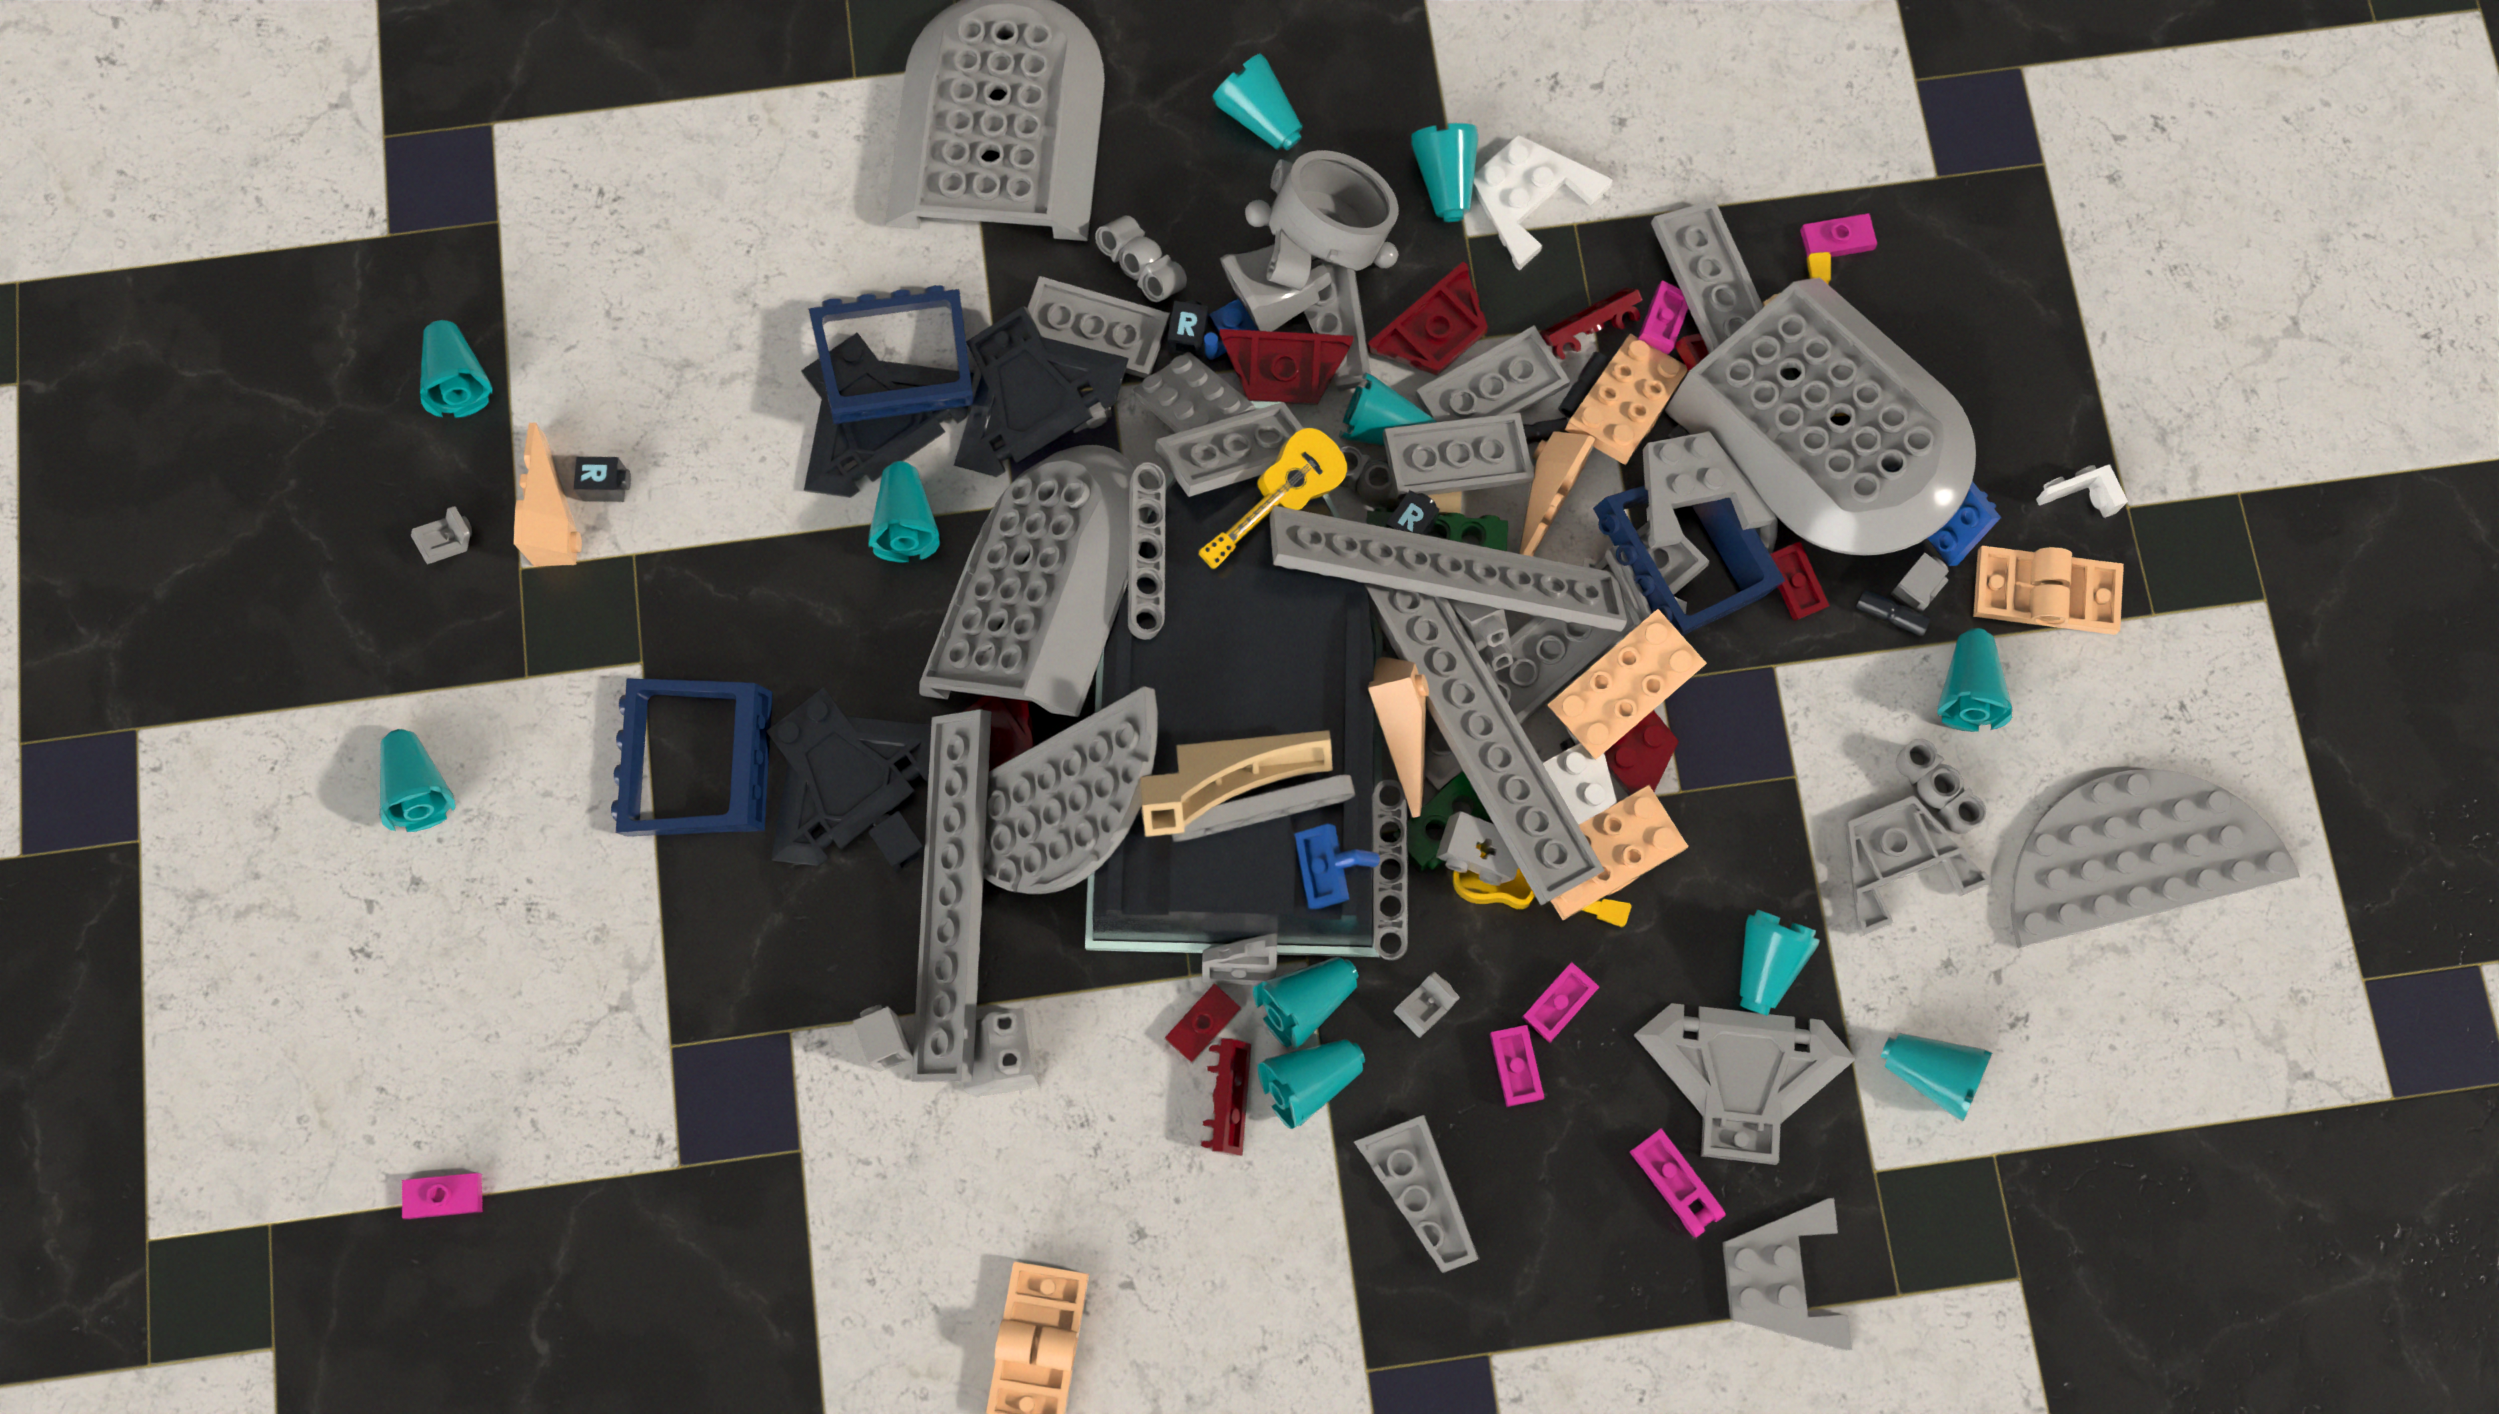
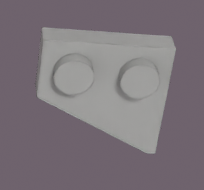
[1202,934,1277,985]

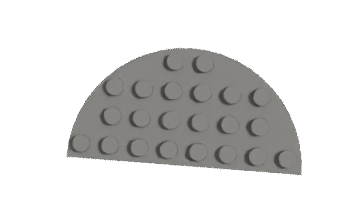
[983,687,1158,894]
[2011,769,2300,949]

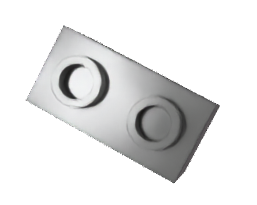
[1436,811,1518,886]
[853,1005,913,1072]

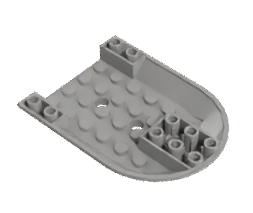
[885,0,1104,241]
[1665,277,1976,555]
[919,445,1148,717]

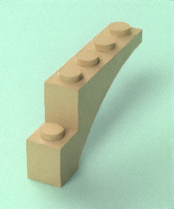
[1140,731,1332,836]

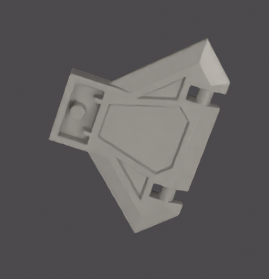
[1634,1003,1856,1165]

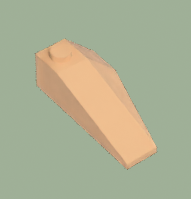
[514,422,582,566]
[1518,431,1595,557]
[1368,657,1429,818]

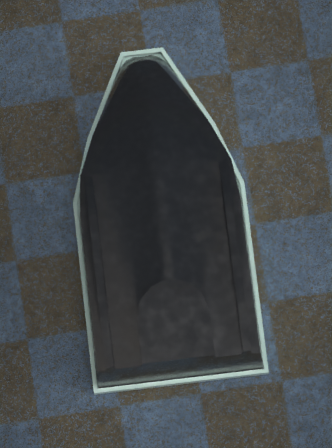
[1085,401,1383,957]

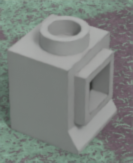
[1891,553,1949,613]

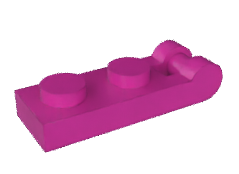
[1630,1129,1726,1238]

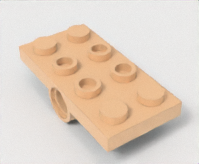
[1565,333,1688,465]
[1973,546,2123,635]
[1547,609,1707,760]
[1551,785,1688,920]
[986,1262,1089,1414]

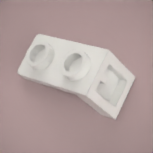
[2036,464,2128,518]

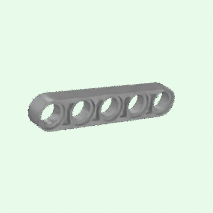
[1128,462,1166,640]
[1172,775,1355,841]
[1373,779,1408,960]

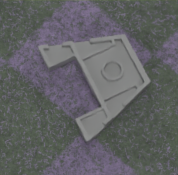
[1643,432,1776,549]
[1845,795,1993,937]
[1722,1198,1852,1351]

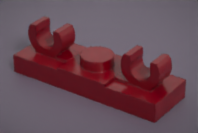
[1539,288,1642,360]
[1201,1038,1251,1156]

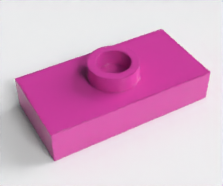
[1800,214,1877,258]
[1638,280,1688,354]
[1522,962,1599,1043]
[1490,1025,1544,1107]
[402,1173,482,1219]

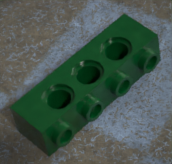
[1366,507,1508,551]
[1391,771,1490,873]

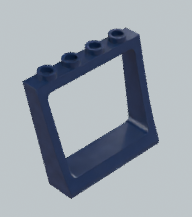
[808,285,973,424]
[1593,485,1785,636]
[611,678,772,837]

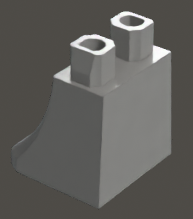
[1220,244,1332,331]
[1447,598,1513,671]
[963,1008,1040,1097]

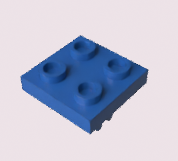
[1927,481,2001,566]

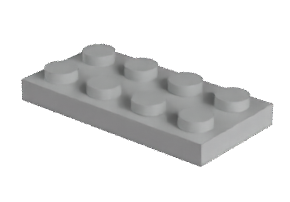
[1028,276,1170,378]
[1415,326,1570,422]
[1133,352,1256,433]
[1156,402,1304,497]
[1382,413,1535,499]

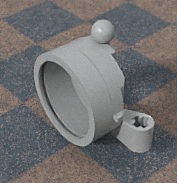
[1245,151,1399,291]

